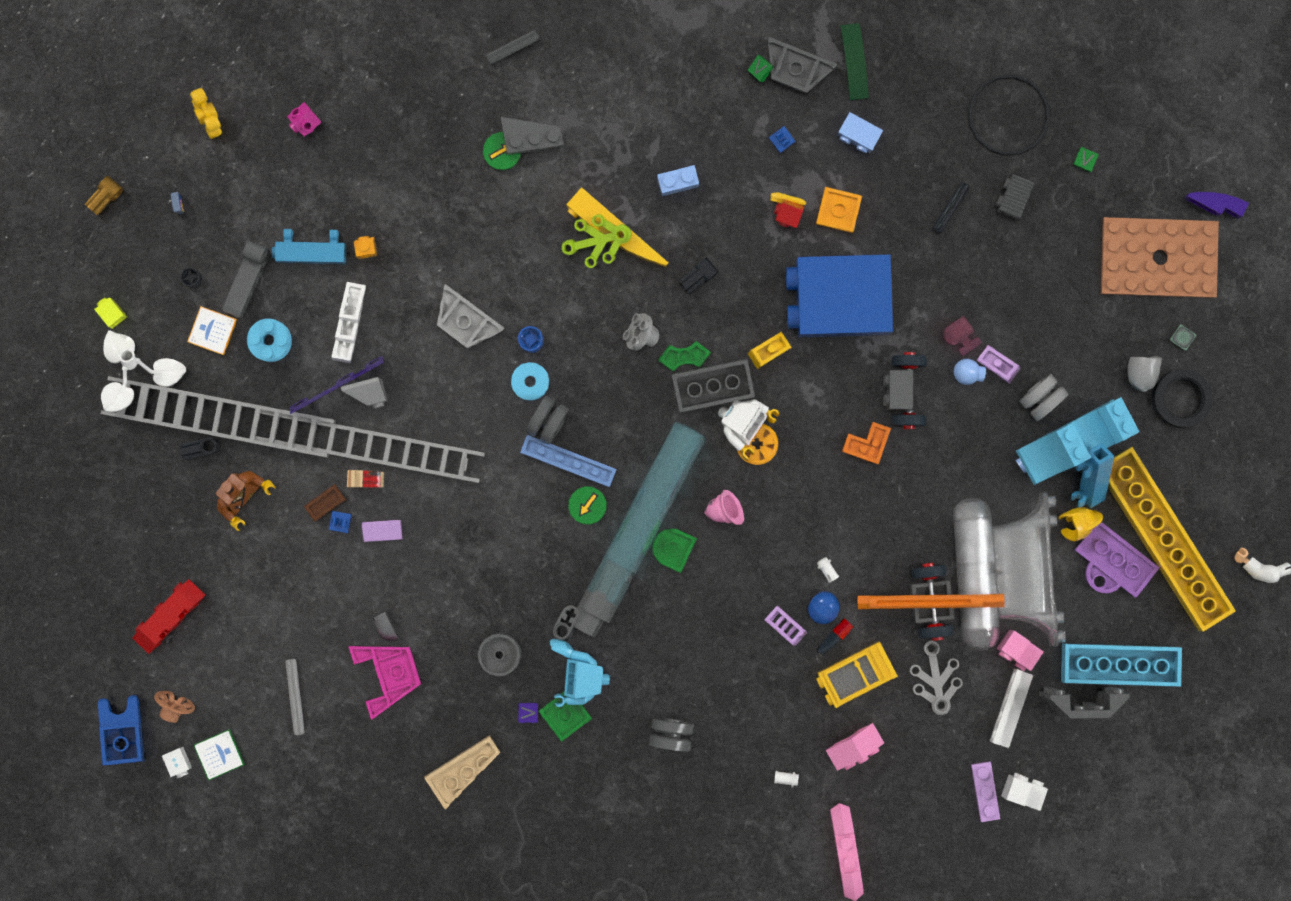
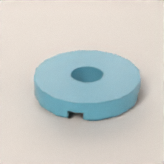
[511,362,549,401]

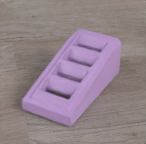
[765,606,807,646]

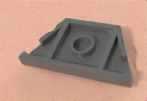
[768,37,837,94]

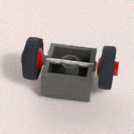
[883,352,927,430]
[909,563,954,641]

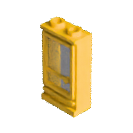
[816,641,898,708]

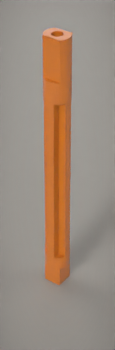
[858,594,1005,609]

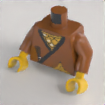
[216,471,276,531]

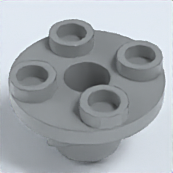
[623,313,659,351]

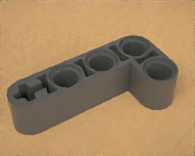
[223,241,270,319]

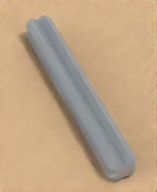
[285,659,305,735]

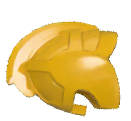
[1058,507,1103,541]

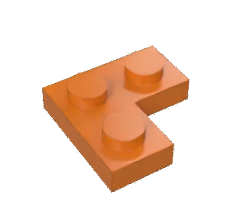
[842,422,891,464]

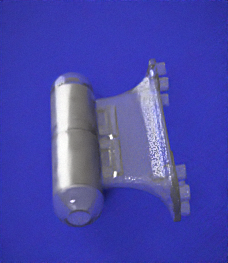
[953,492,1066,651]

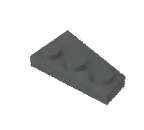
[500,117,564,155]

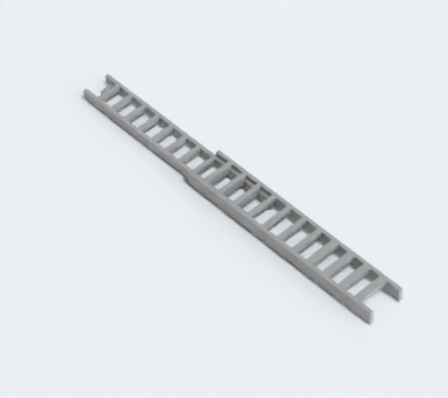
[101,376,485,483]

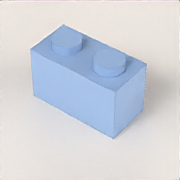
[838,112,883,154]
[657,165,699,196]

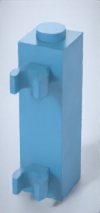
[272,229,347,264]
[1071,444,1114,508]

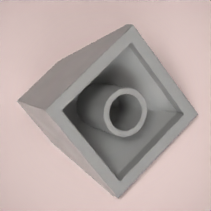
[341,377,388,409]

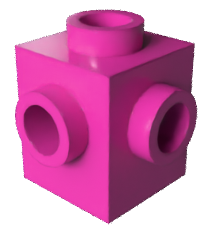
[287,102,321,137]

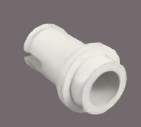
[817,557,839,583]
[774,771,799,787]

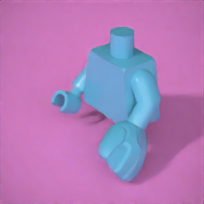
[550,639,610,707]

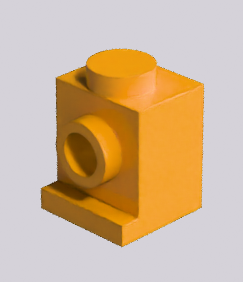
[354,236,377,259]

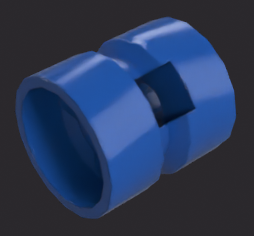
[518,326,544,353]

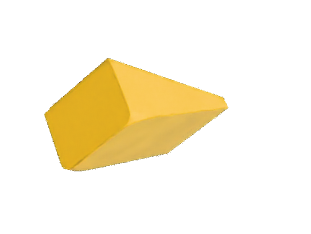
[748,332,792,369]

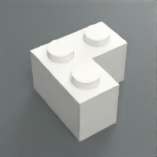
[1001,773,1048,811]

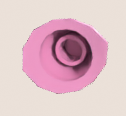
[704,490,744,525]

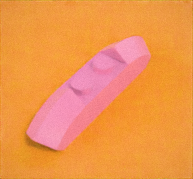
[830,803,864,901]

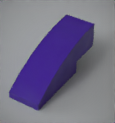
[1184,192,1249,219]

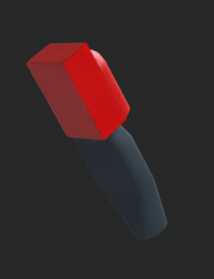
[817,618,853,655]

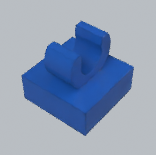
[769,126,795,153]
[329,511,352,533]

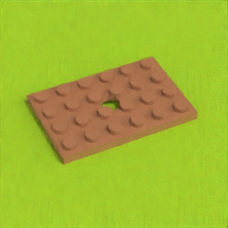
[1101,217,1219,298]

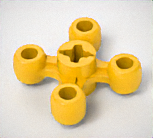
[190,88,222,139]

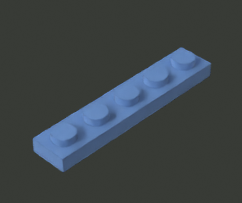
[520,435,617,487]

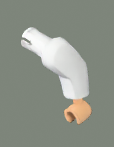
[1235,548,1291,583]

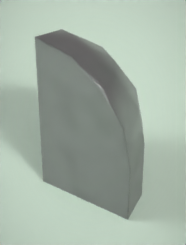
[370,612,400,641]

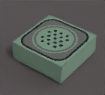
[1169,324,1196,351]

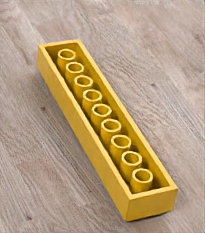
[1108,447,1235,632]

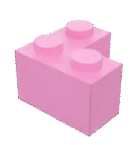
[996,630,1043,671]
[826,723,884,771]

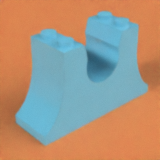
[1016,397,1139,485]

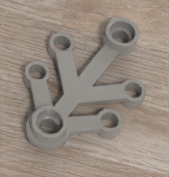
[909,641,963,715]

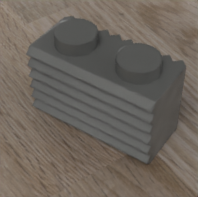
[996,174,1034,220]

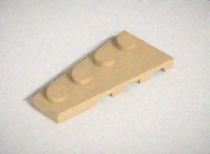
[424,735,500,810]

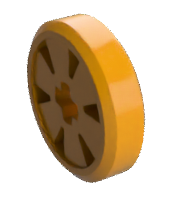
[737,424,778,465]

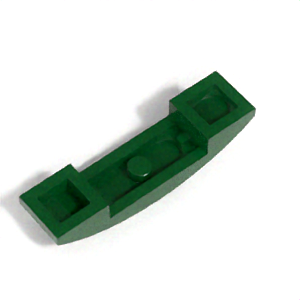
[840,23,869,101]

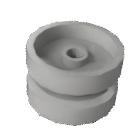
[1019,374,1069,421]

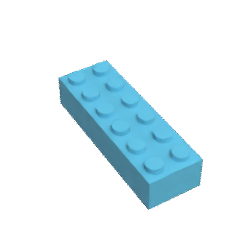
[1061,643,1182,686]

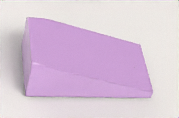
[977,345,1020,384]

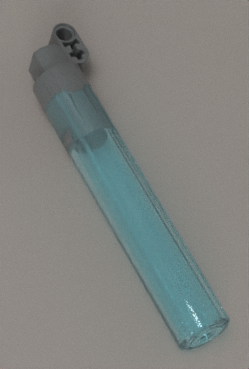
[553,422,706,641]

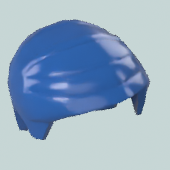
[808,591,840,624]

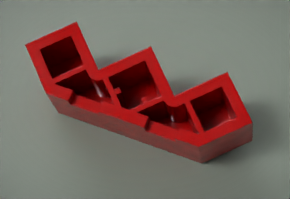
[132,580,205,654]

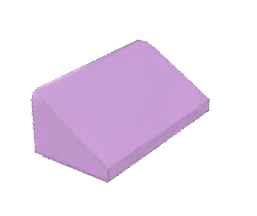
[362,520,402,542]

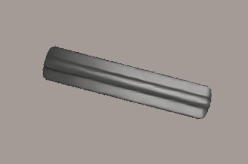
[486,30,539,64]

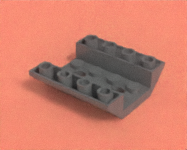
[1038,686,1130,719]

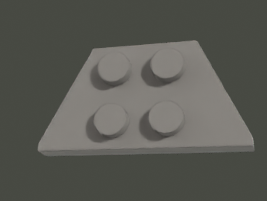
[437,284,505,348]

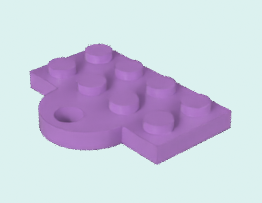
[1075,522,1160,598]

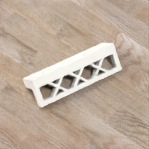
[990,669,1033,748]

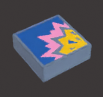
[170,192,184,214]

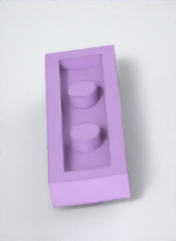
[971,761,1000,822]

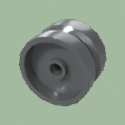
[526,395,570,445]
[478,633,522,676]
[649,718,694,752]

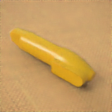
[770,192,806,205]

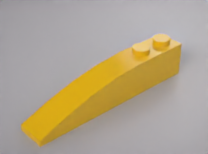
[566,187,668,267]

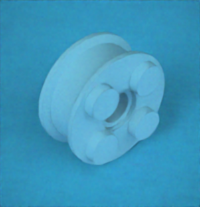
[247,319,292,362]

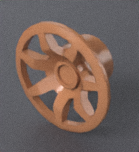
[154,691,195,723]

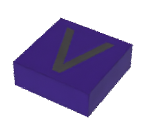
[518,703,538,723]

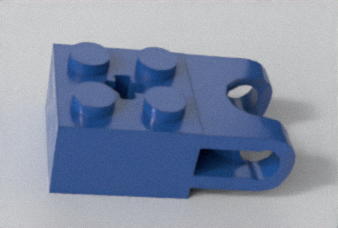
[98,695,145,766]

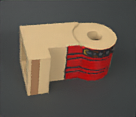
[347,470,384,487]

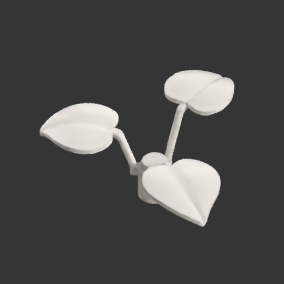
[101,331,186,412]

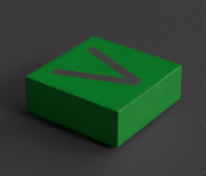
[748,55,774,82]
[1073,147,1099,172]

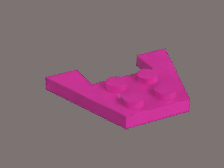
[349,646,421,720]

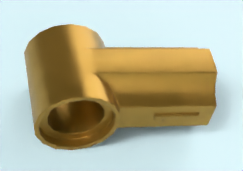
[85,176,123,215]

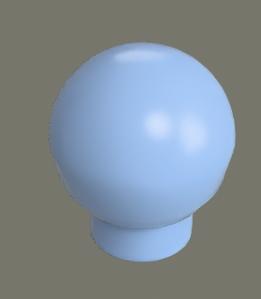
[954,359,986,385]

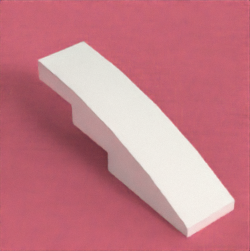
[331,282,366,363]

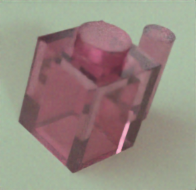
[943,316,981,356]

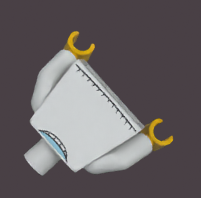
[718,399,779,460]

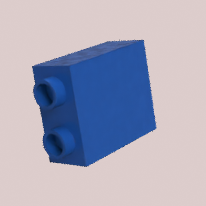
[786,255,893,338]

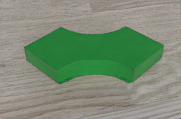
[658,341,711,372]

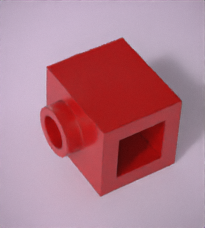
[774,199,805,228]

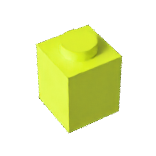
[94,297,127,329]

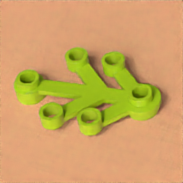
[562,214,632,268]

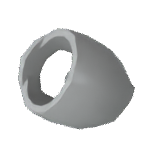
[1127,356,1162,392]

